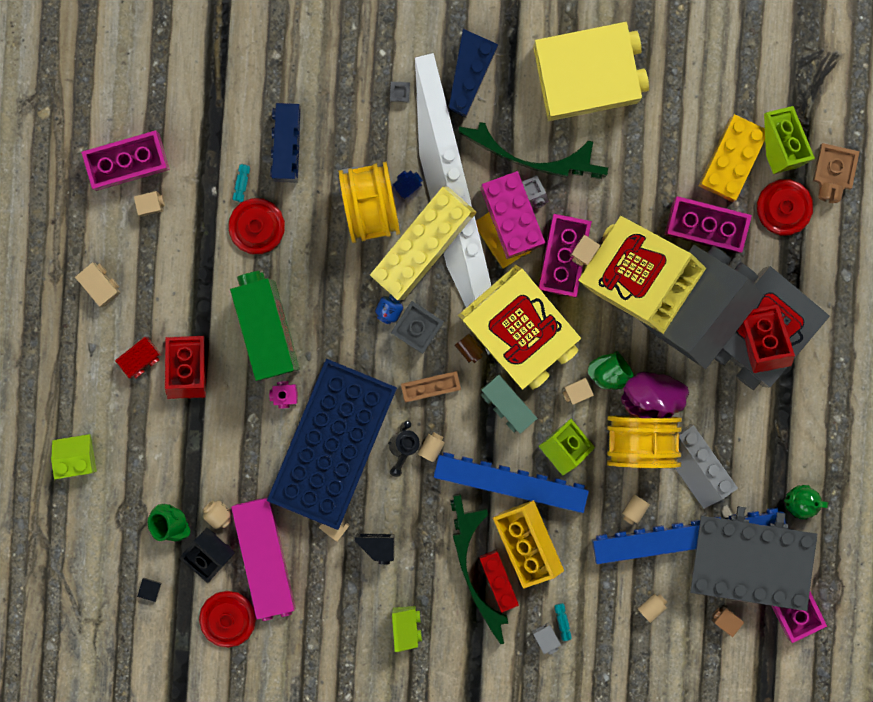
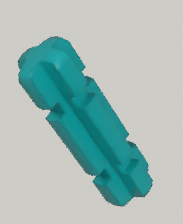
[232,164,250,202]
[554,603,572,641]

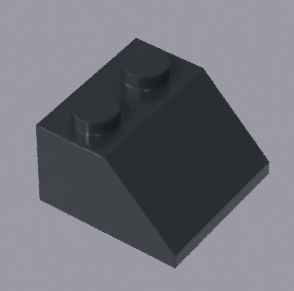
[180,527,235,583]
[355,533,395,565]

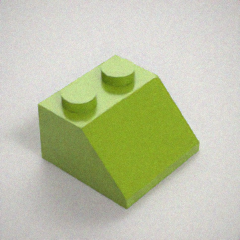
[539,419,595,476]
[51,434,97,479]
[392,606,422,652]

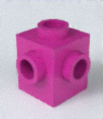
[269,381,298,409]

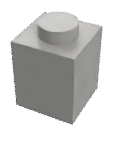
[532,622,561,655]

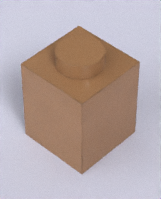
[712,606,744,637]

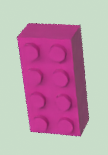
[81,130,170,191]
[480,171,545,259]
[664,196,752,254]
[538,214,592,298]
[772,592,827,643]

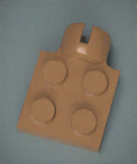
[813,143,860,203]

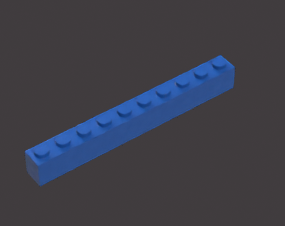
[592,508,786,564]

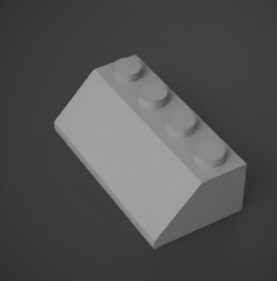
[675,424,738,509]

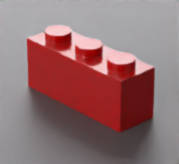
[479,549,519,613]

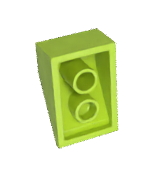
[764,106,815,174]

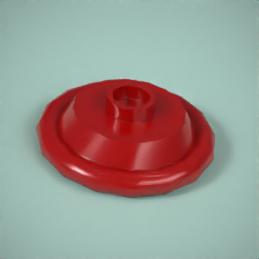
[757,179,813,236]
[228,198,285,255]
[199,591,256,648]

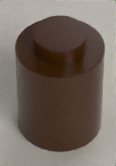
[455,333,483,363]

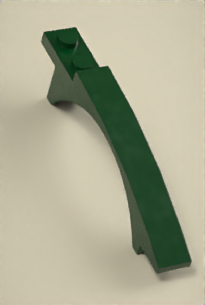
[458,122,608,179]
[450,494,508,644]

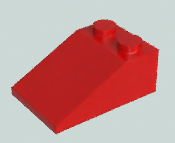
[742,304,795,373]
[165,336,206,399]

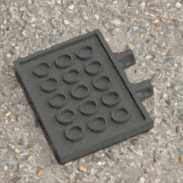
[690,506,818,611]

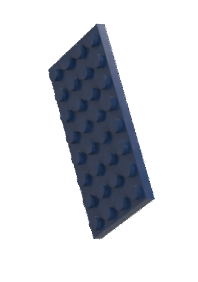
[267,359,397,530]

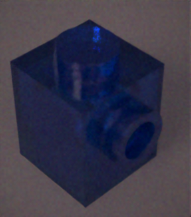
[392,170,423,201]

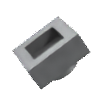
[390,82,410,103]

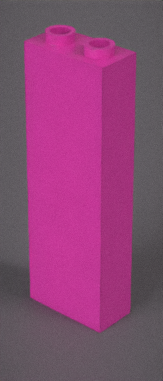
[231,497,296,621]

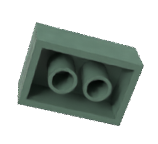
[481,374,538,434]

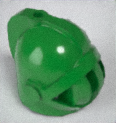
[588,351,633,390]
[784,485,828,520]
[148,504,190,542]

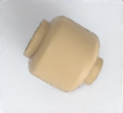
[203,500,231,529]

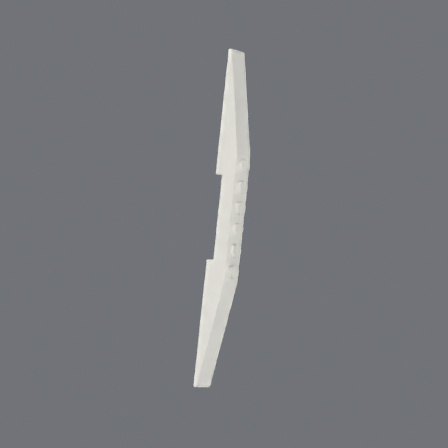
[415,53,491,354]

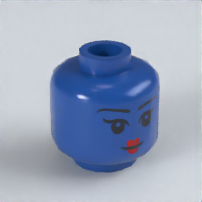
[375,294,403,324]

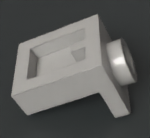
[522,175,549,209]

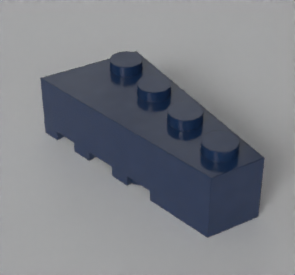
[449,29,498,118]
[270,103,301,183]

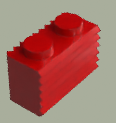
[115,337,162,379]

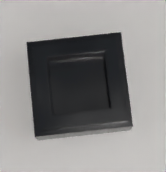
[137,578,162,602]

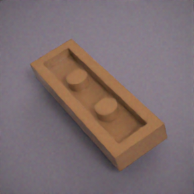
[401,371,461,402]

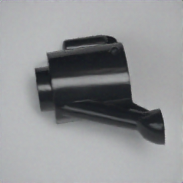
[388,421,420,477]

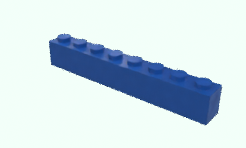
[434,452,589,513]

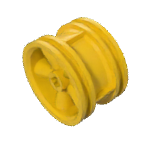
[338,161,400,243]
[607,415,682,468]

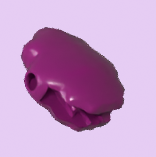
[621,371,689,418]

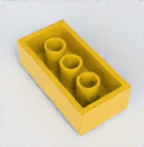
[698,114,765,202]
[493,500,564,589]

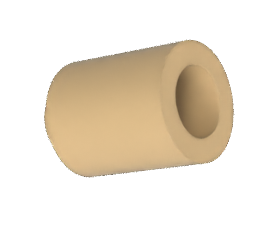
[418,432,445,463]
[622,494,650,525]
[638,593,668,623]

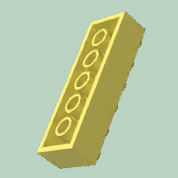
[370,186,477,301]

